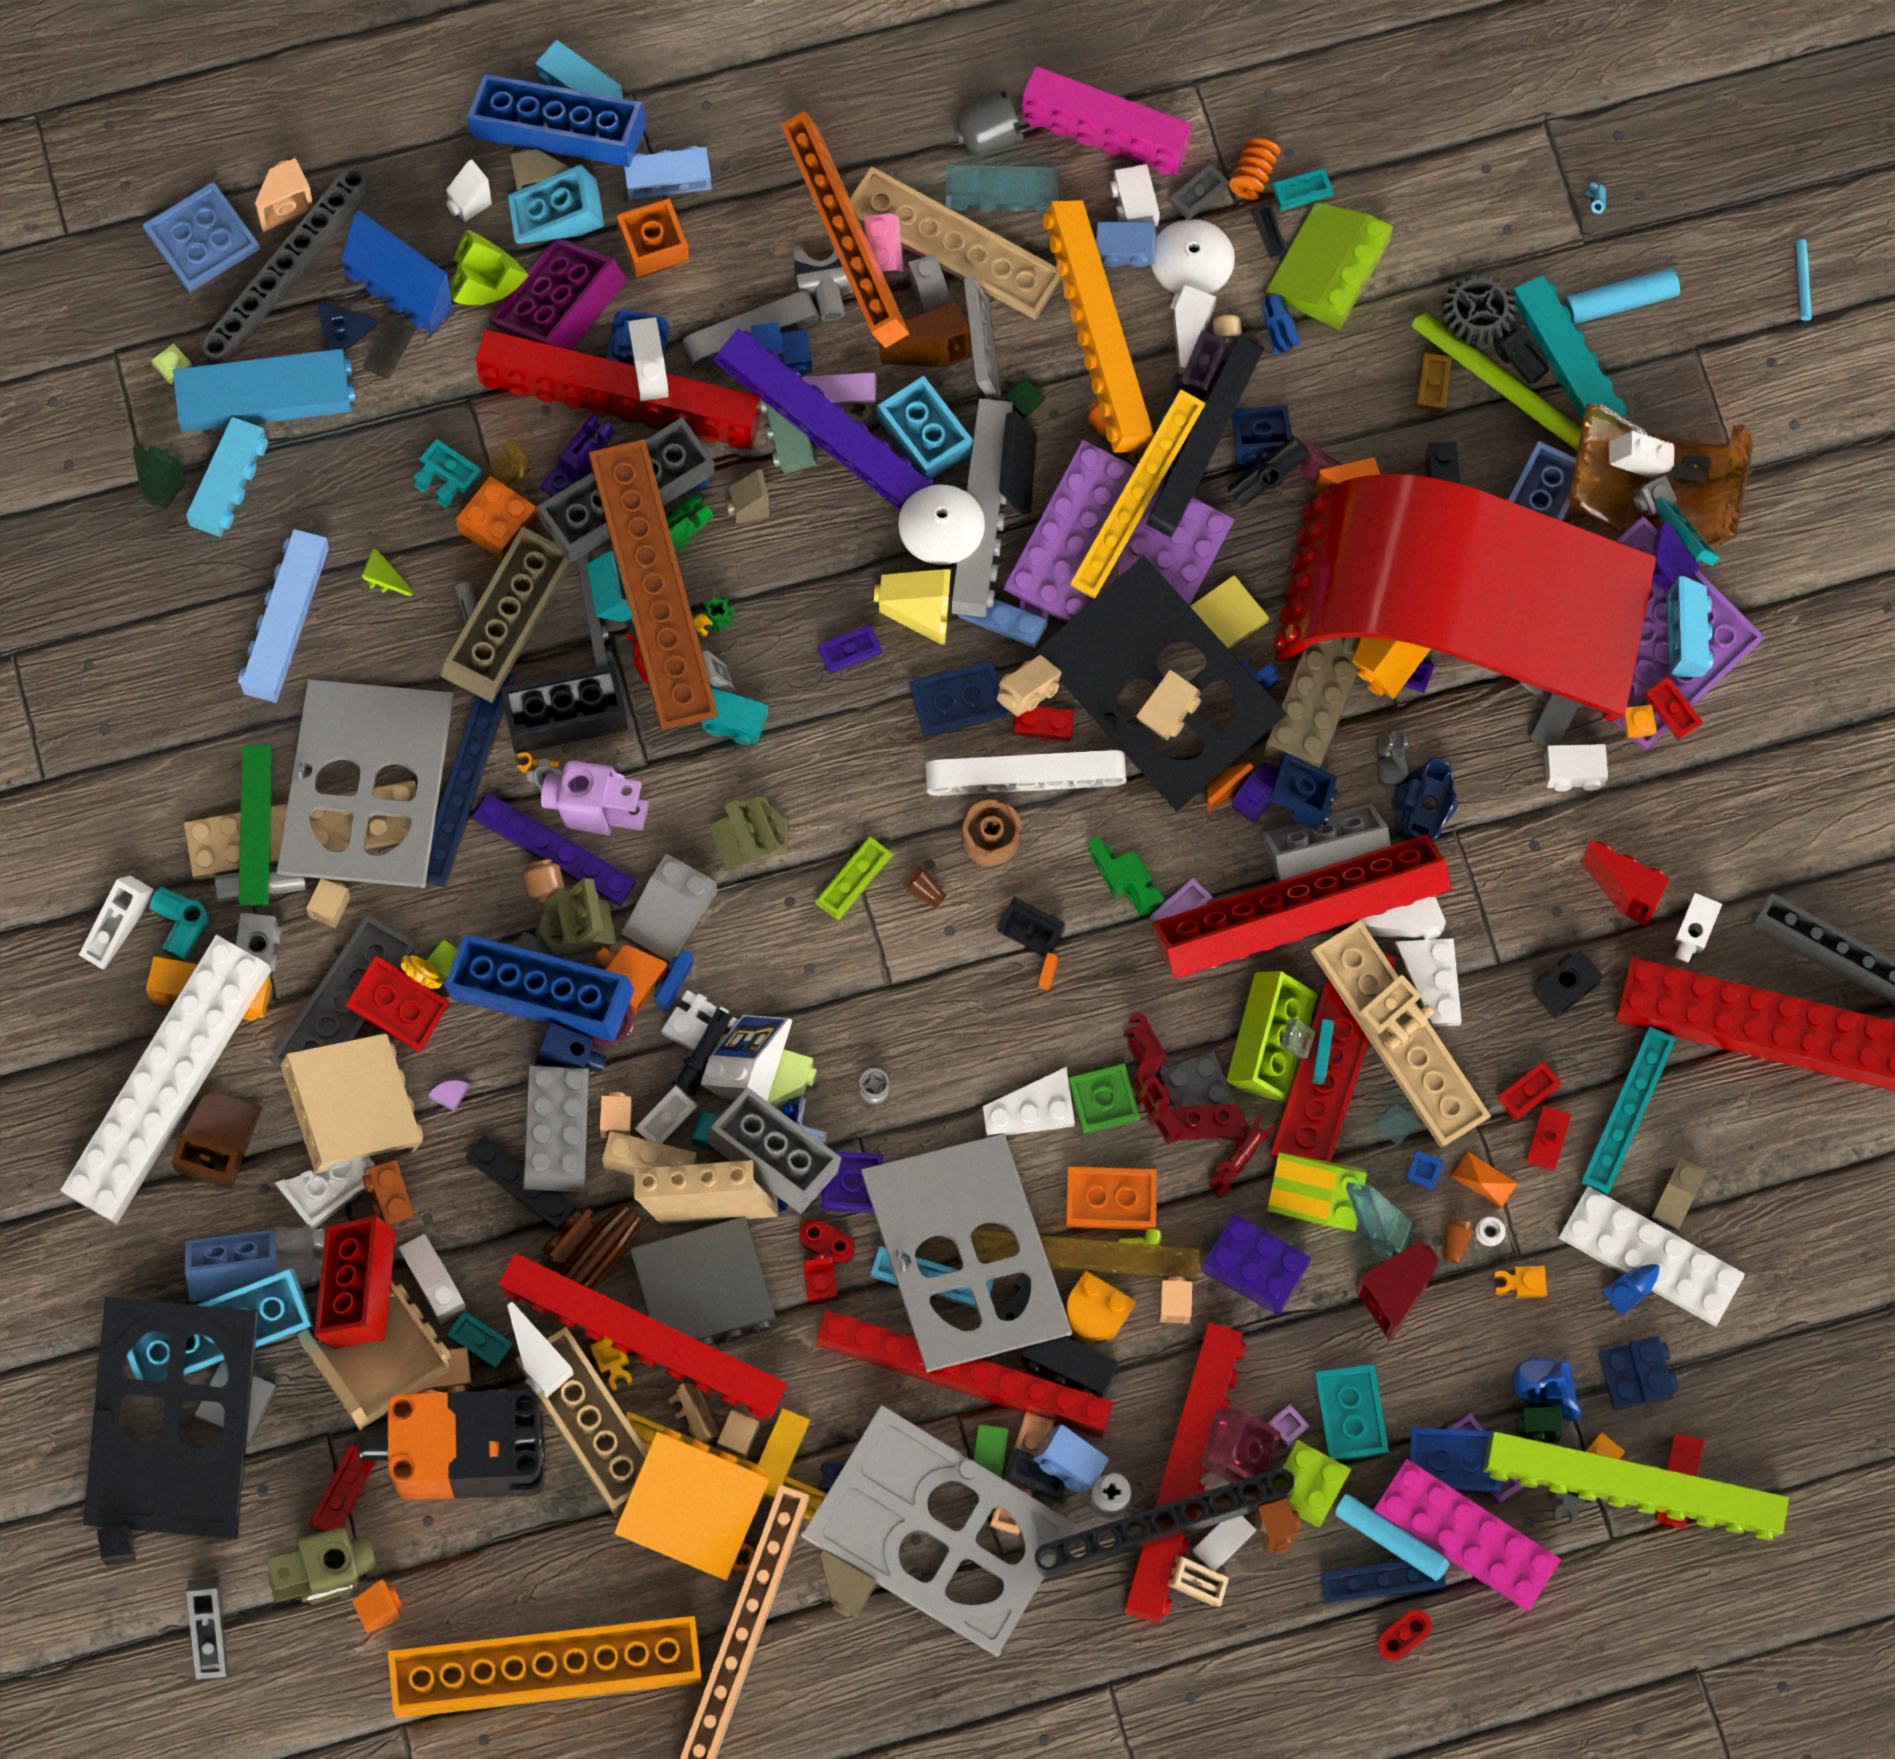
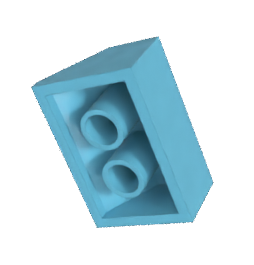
[1666,576,1713,677]

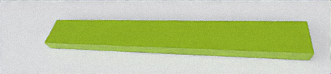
[1411,312,1604,459]

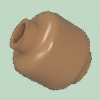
[523,859,564,903]

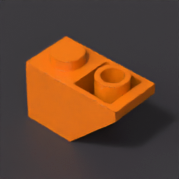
[352,1579,402,1634]

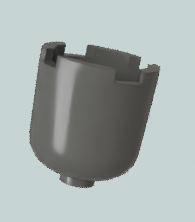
[954,89,1024,155]

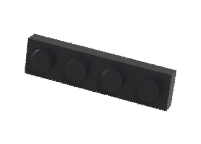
[466,1135,577,1231]

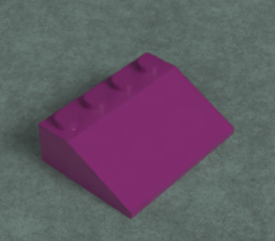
[489,239,628,350]

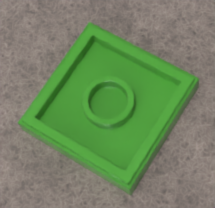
[1068,1063,1140,1135]

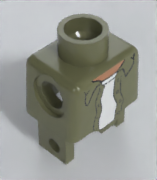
[267,1528,377,1605]

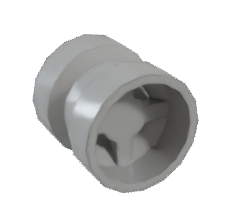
[859,1068,889,1104]

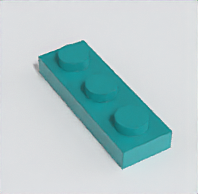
[1654,497,1720,566]

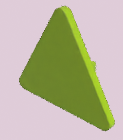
[361,549,414,596]

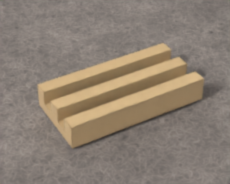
[1167,1556,1229,1607]

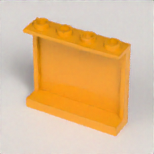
[614,1427,770,1581]

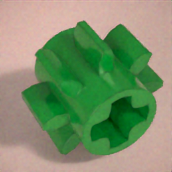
[699,595,735,633]

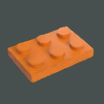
[1066,1167,1157,1230]

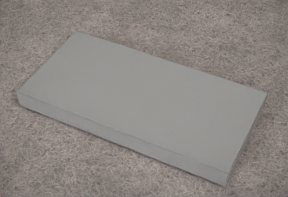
[964,277,1001,401]

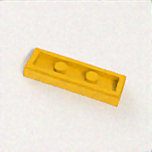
[758,1408,810,1501]

